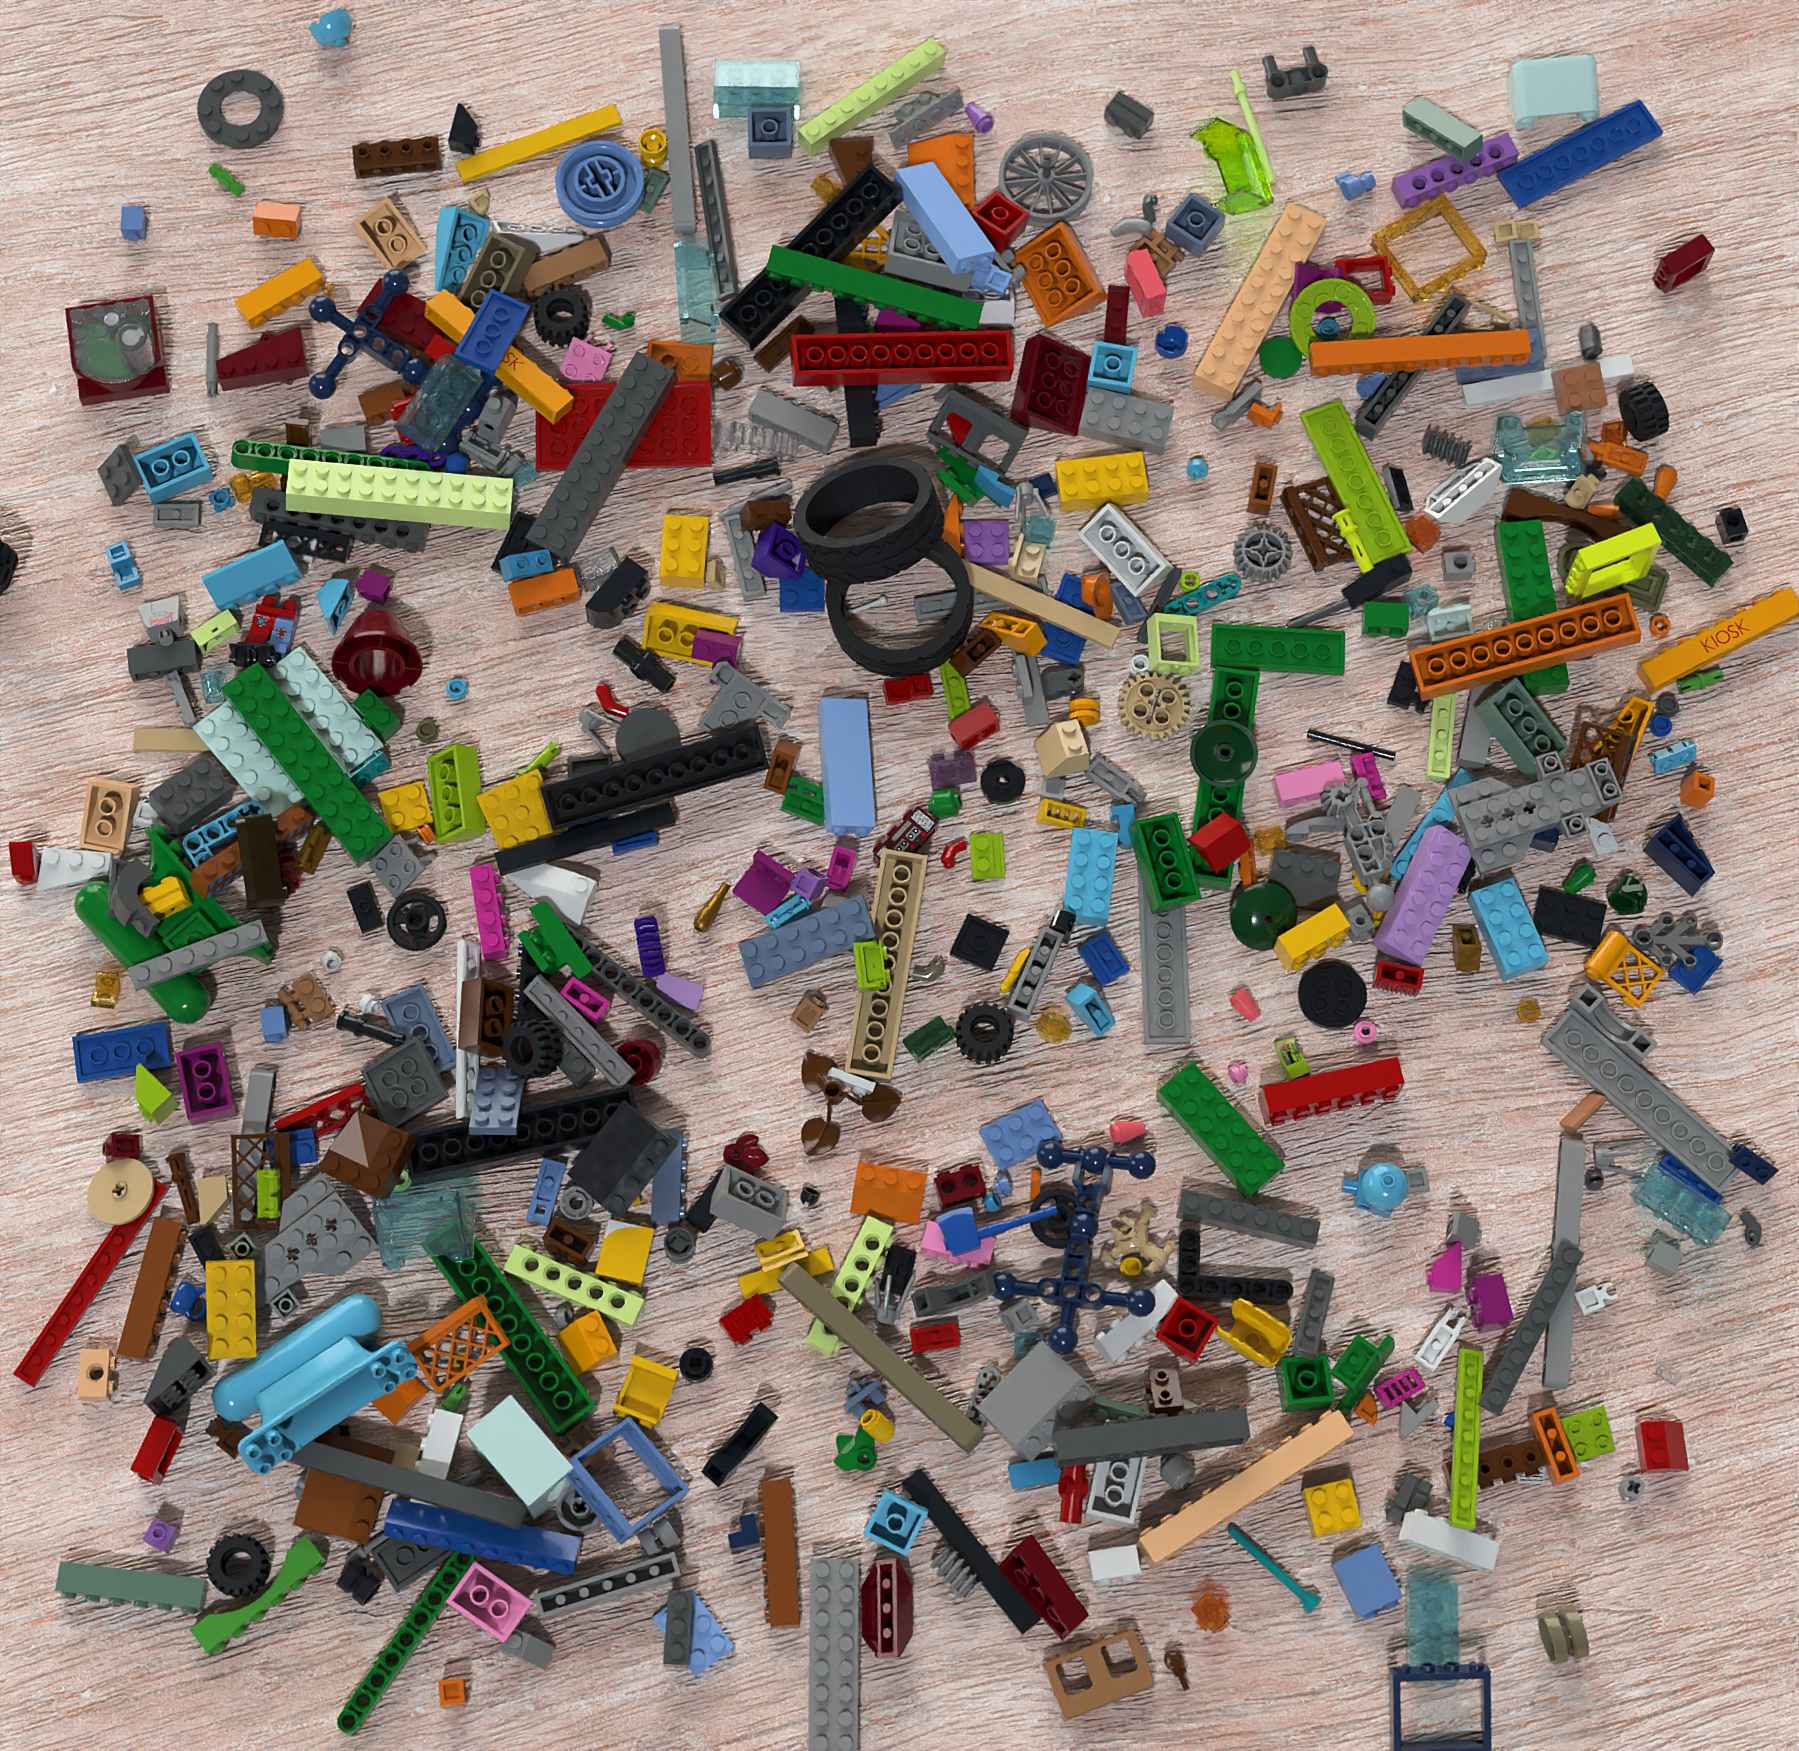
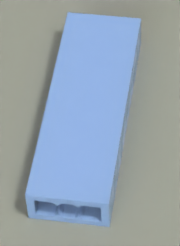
[893,162,996,275]
[817,698,876,837]

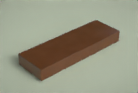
[753,315,815,374]

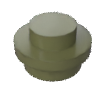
[416,721,439,743]

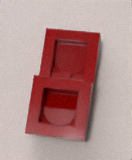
[882,674,933,706]

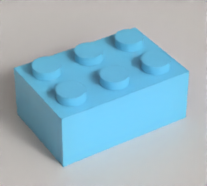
[132,432,214,505]

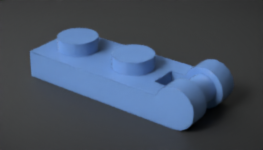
[526,1158,566,1227]

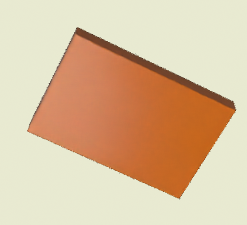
[647,340,714,381]

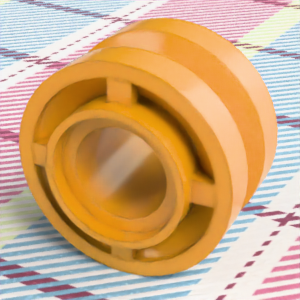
[1069,698,1100,727]

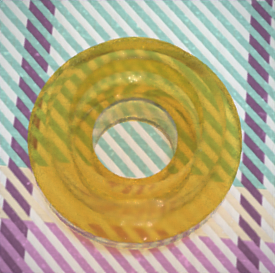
[1517,1000,1541,1023]

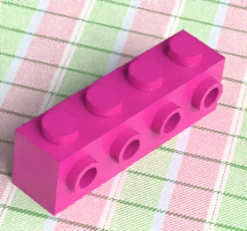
[469,864,510,962]

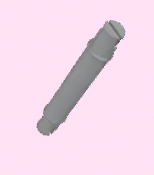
[205,322,219,398]
[717,480,793,522]

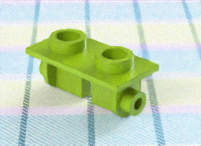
[257,1169,281,1218]

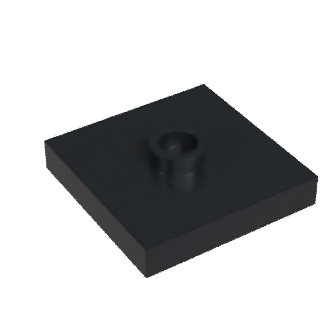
[949,913,1010,973]

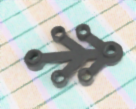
[1632,914,1723,970]

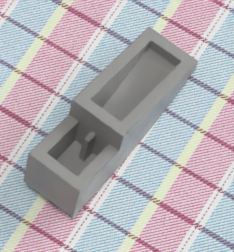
[1377,784,1423,851]

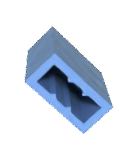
[1331,1543,1403,1621]

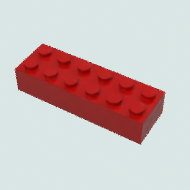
[1258,1057,1405,1126]

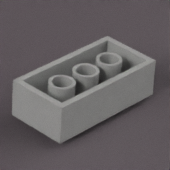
[1078,386,1175,456]

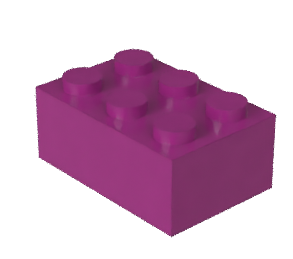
[175,1042,238,1126]

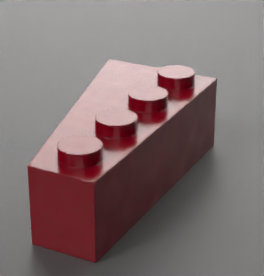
[216,326,310,391]
[998,1533,1089,1641]

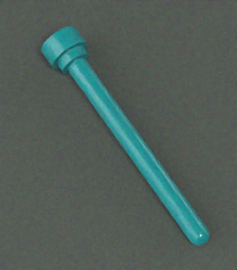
[1227,1526,1322,1614]

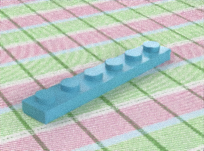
[1389,768,1479,883]

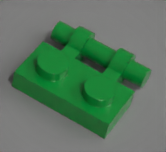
[780,775,825,826]

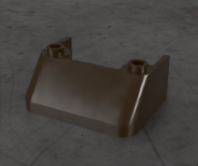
[233,813,289,910]

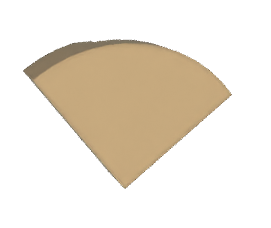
[468,189,490,217]

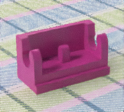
[1349,752,1387,804]

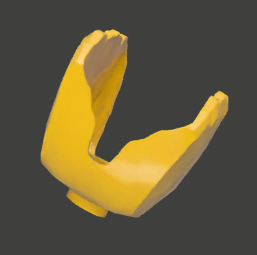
[1215,1298,1293,1369]

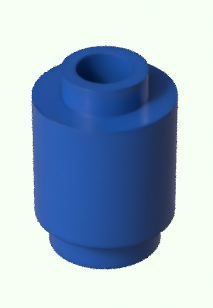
[444,453,468,475]

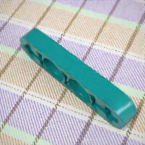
[1163,574,1241,616]

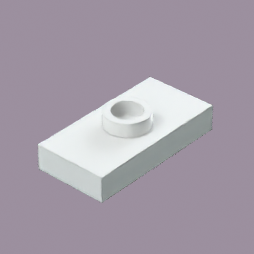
[133,801,176,835]

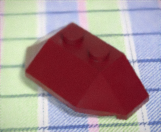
[861,1558,913,1659]

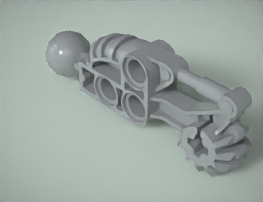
[1321,777,1395,912]

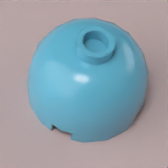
[309,8,352,48]
[1360,1163,1408,1211]

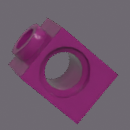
[356,569,393,606]

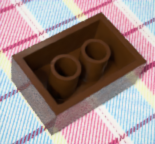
[458,977,515,1059]

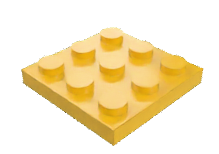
[475,768,566,851]

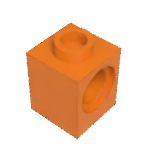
[438,1678,467,1709]

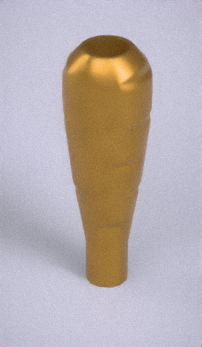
[693,883,730,933]

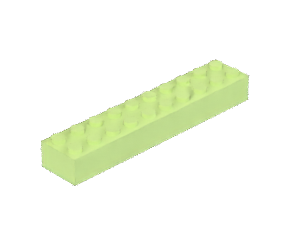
[286,459,513,530]

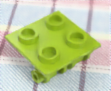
[1560,1405,1616,1463]

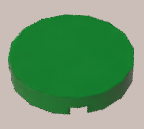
[1259,337,1303,379]

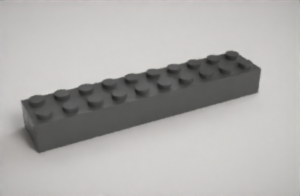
[525,351,678,565]

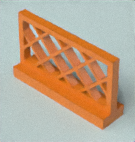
[406,1294,511,1394]

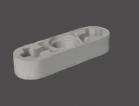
[965,1366,1001,1430]

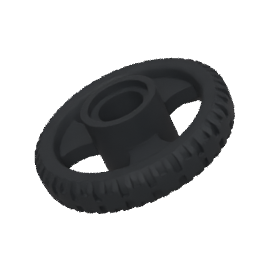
[387,893,446,951]
[1029,1189,1087,1249]

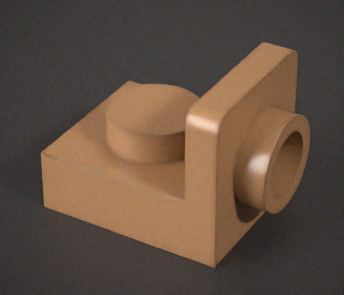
[790,995,829,1033]

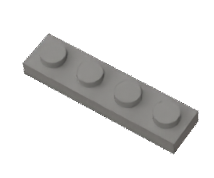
[723,514,765,600]

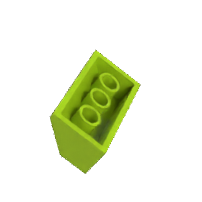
[427,744,487,844]

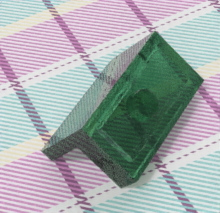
[903,1016,956,1063]

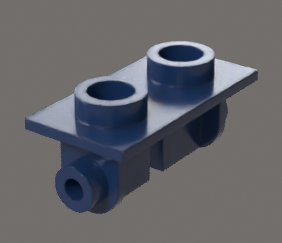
[1728,1143,1779,1185]

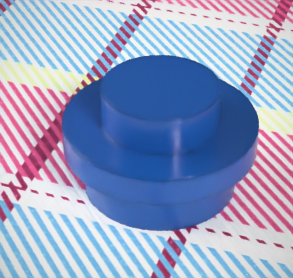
[1649,715,1672,737]

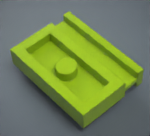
[969,833,1005,880]

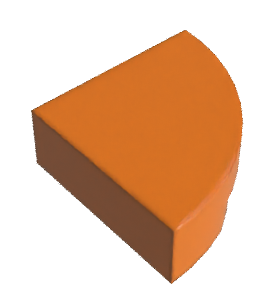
[1030,1170,1041,1201]
[1354,1392,1378,1426]

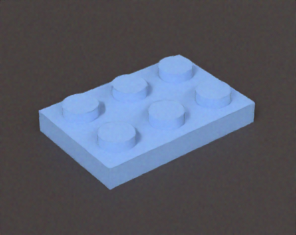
[653,1588,735,1677]

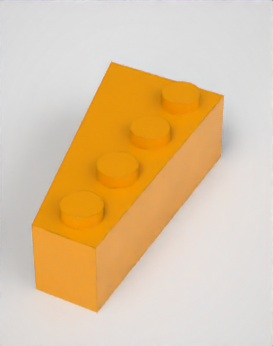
[1583,696,1655,782]

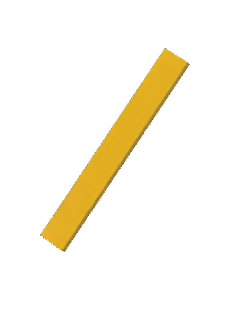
[455,104,622,184]

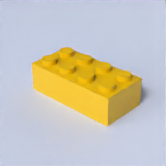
[1054,452,1149,513]
[206,1259,257,1360]

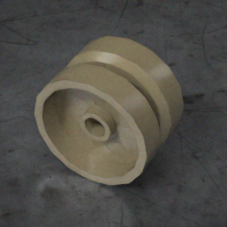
[1538,1604,1589,1666]

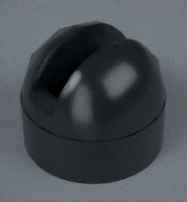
[800,1187,820,1207]

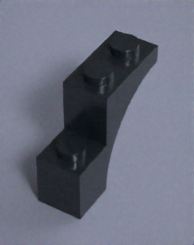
[701,1402,779,1488]

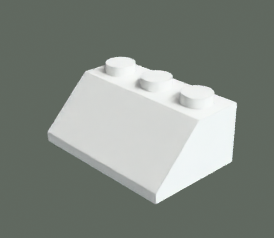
[948,288,1015,329]

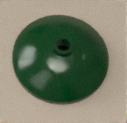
[1190,719,1258,788]
[1230,882,1297,951]

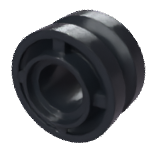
[679,1347,713,1384]

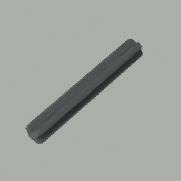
[1137,566,1182,645]

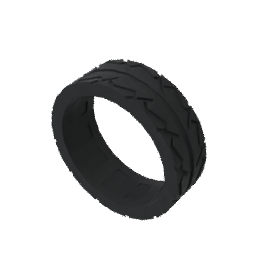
[793,457,945,585]
[825,527,974,678]

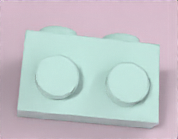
[1425,603,1475,644]

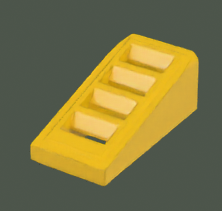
[1036,798,1087,830]

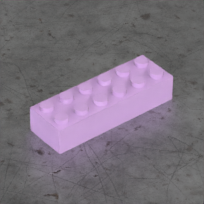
[1372,825,1472,967]

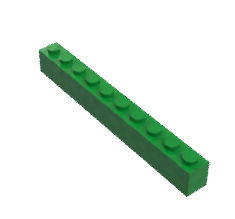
[765,245,984,331]

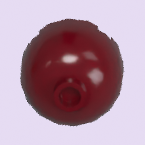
[617,1038,662,1086]

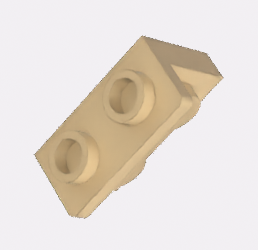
[1008,533,1046,584]

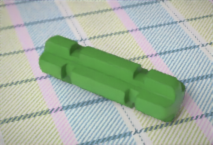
[208,163,245,197]

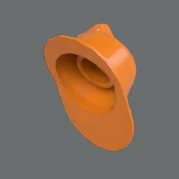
[1081,571,1113,622]

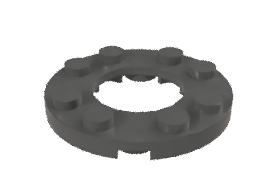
[197,70,284,149]

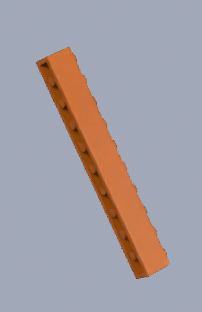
[1308,329,1531,378]

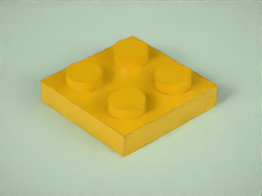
[378,781,434,836]

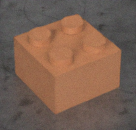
[1551,362,1608,417]

